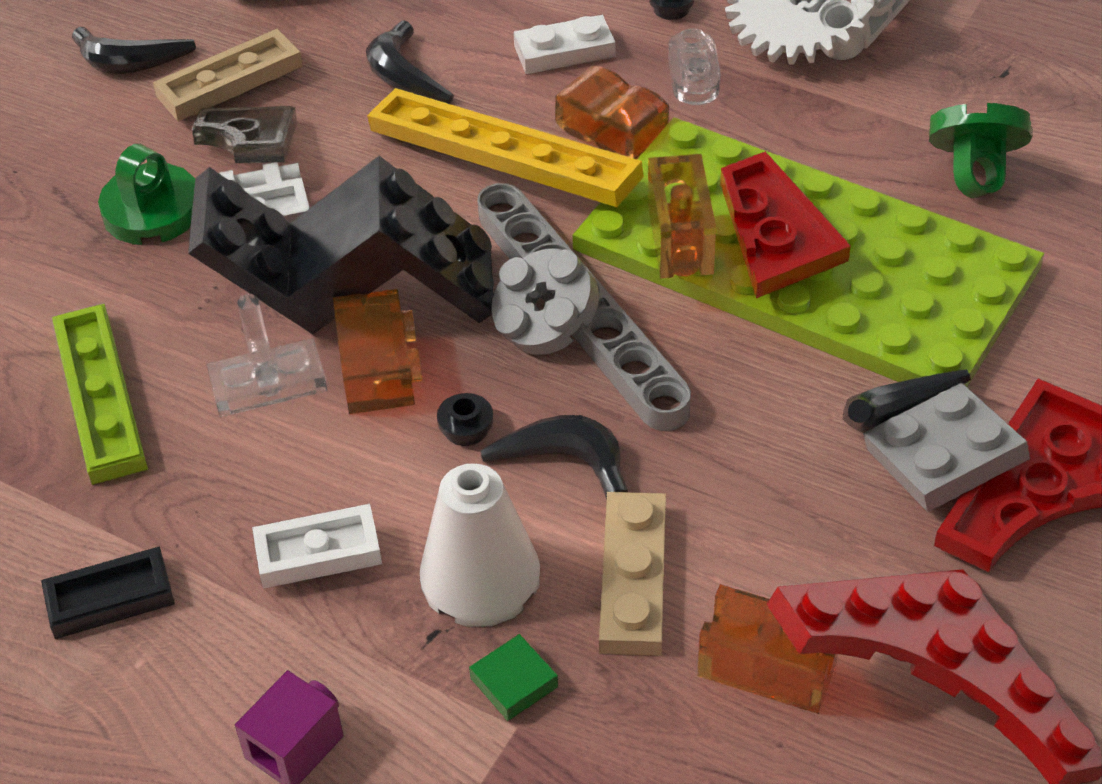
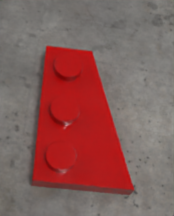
[720,151,851,299]

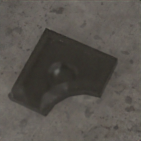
[192,106,297,164]

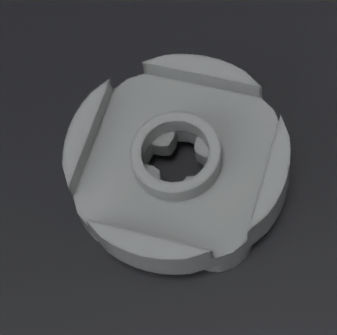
[492,249,599,355]

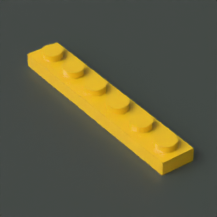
[367,88,644,207]

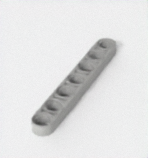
[477,183,691,431]

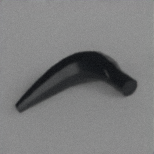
[366,20,454,104]
[72,27,196,74]
[842,369,971,432]
[481,415,628,500]

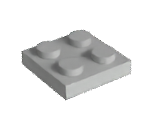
[863,383,1030,512]

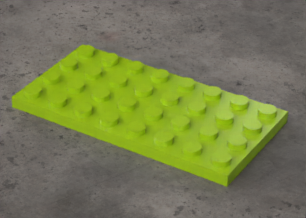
[572,117,1044,387]

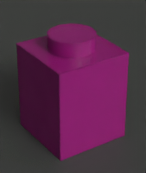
[234,670,344,784]

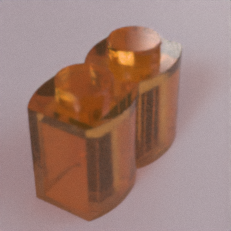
[555,66,669,159]

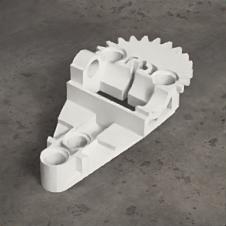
[725,0,910,65]

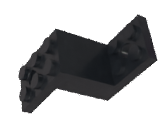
[188,156,494,335]

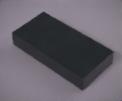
[41,546,175,639]

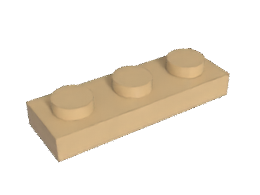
[153,29,303,122]
[599,492,666,656]

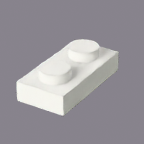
[514,15,616,74]
[252,504,382,589]

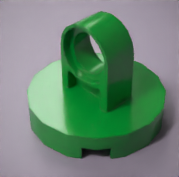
[929,103,1033,198]
[98,143,195,245]

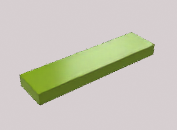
[52,303,148,485]

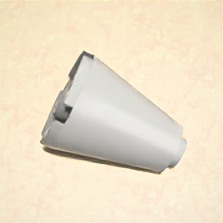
[420,464,540,627]

